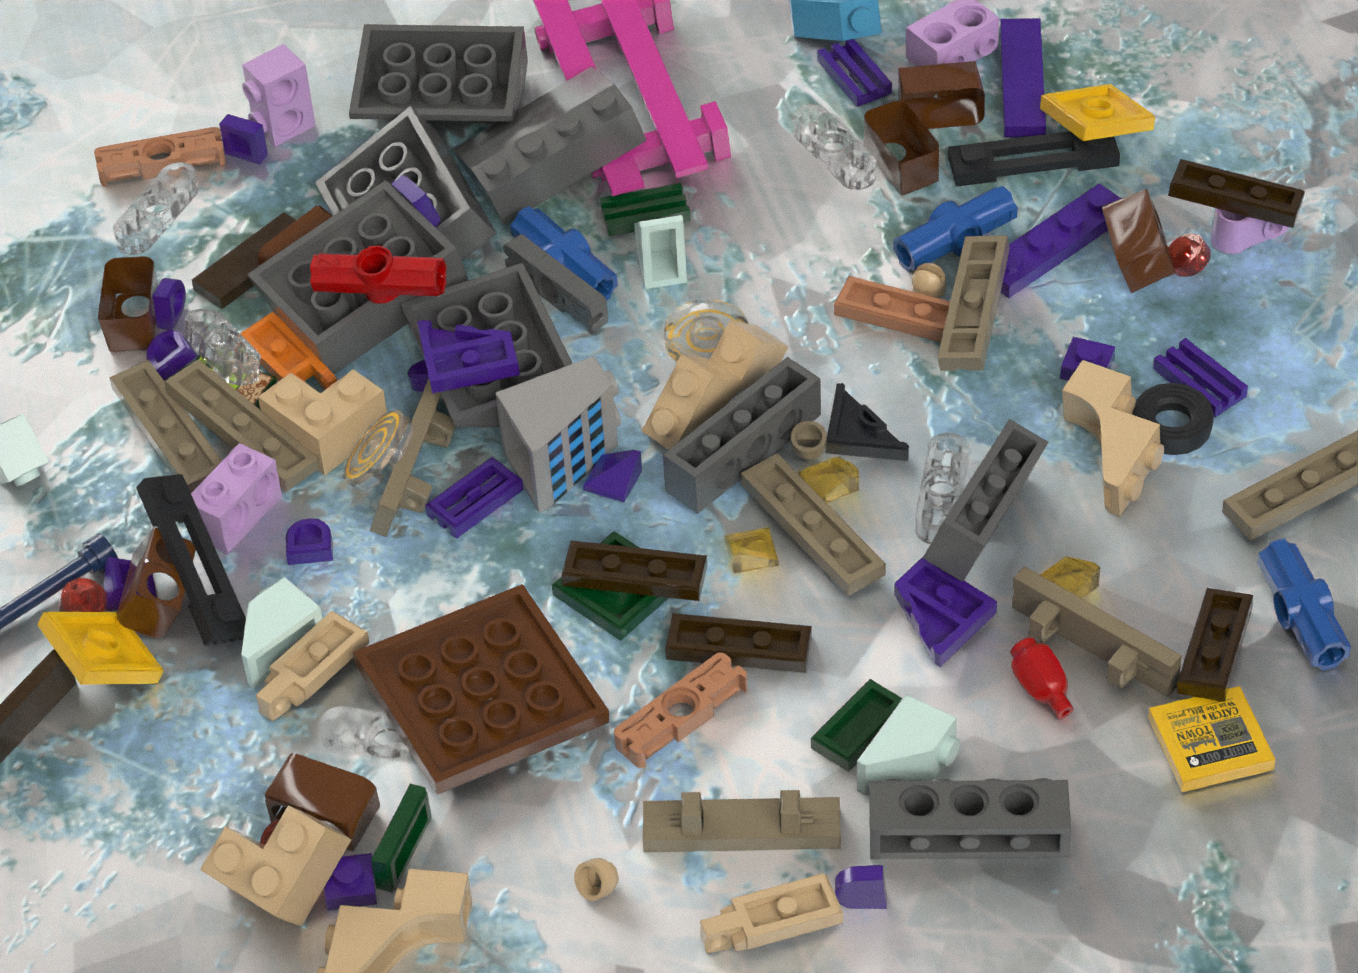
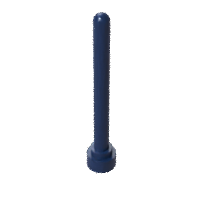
[0,533,118,630]

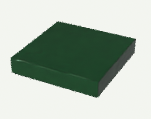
[552,531,669,641]

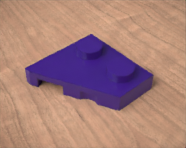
[417,320,520,394]
[894,556,997,667]

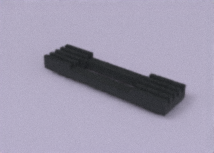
[948,132,1120,187]
[136,474,246,646]

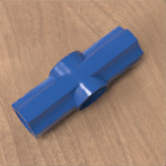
[893,185,1018,272]
[510,206,618,300]
[1257,539,1351,671]

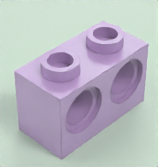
[906,0,999,66]
[242,44,316,147]
[191,443,282,554]

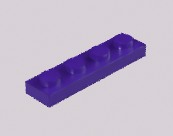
[1001,183,1122,298]

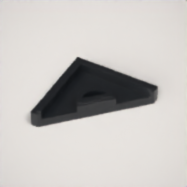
[826,383,909,461]

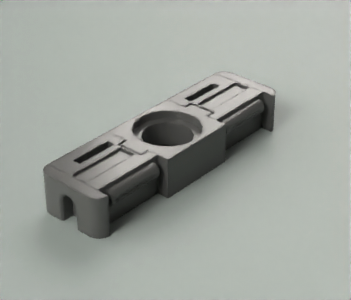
[503,234,608,334]

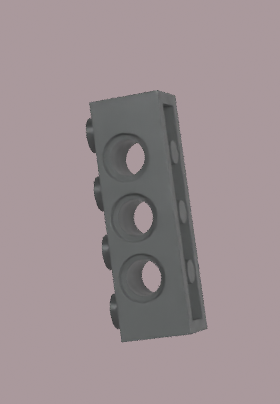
[663,357,821,514]
[923,419,1049,582]
[869,778,1071,859]

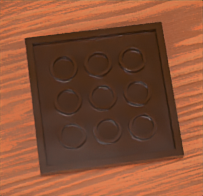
[354,584,609,795]

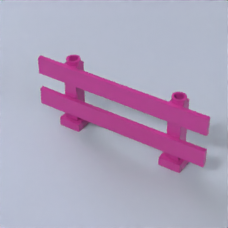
[532,0,731,196]

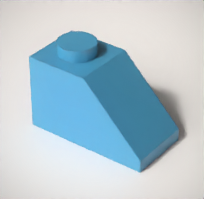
[789,0,882,41]

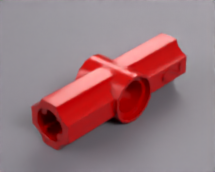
[310,245,447,304]

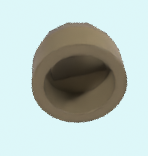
[791,421,827,461]

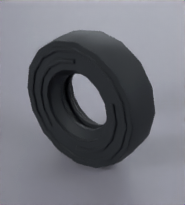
[1132,383,1214,455]

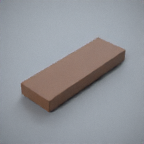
[834,276,950,342]

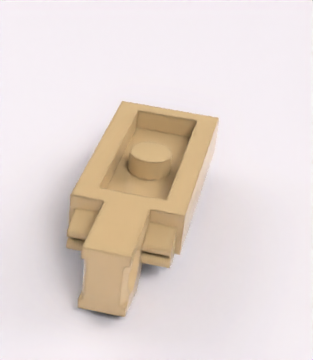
[256,611,369,722]
[700,873,843,953]

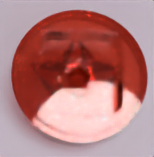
[1169,233,1211,277]
[58,578,107,612]

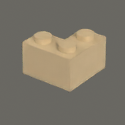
[258,369,389,476]
[200,805,352,927]

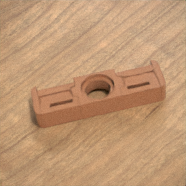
[94,127,226,186]
[614,652,748,768]

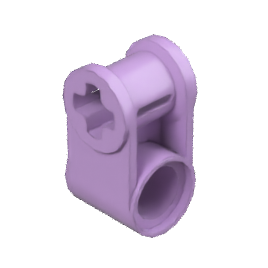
[1211,208,1290,254]

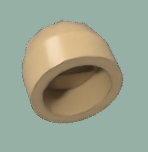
[912,263,946,298]
[574,858,619,901]

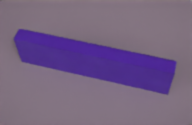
[1000,18,1046,137]

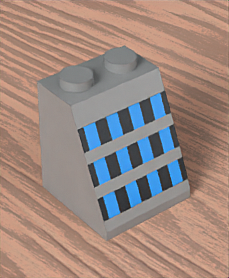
[495,356,621,513]

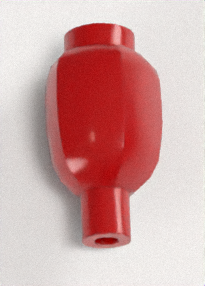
[1010,637,1074,719]

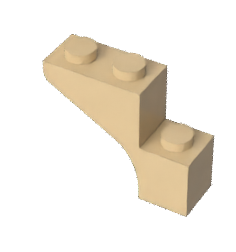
[642,320,789,450]
[1062,360,1164,517]
[317,869,472,973]

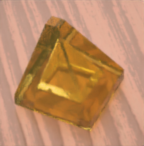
[798,456,859,503]
[724,527,779,573]
[1040,556,1100,599]

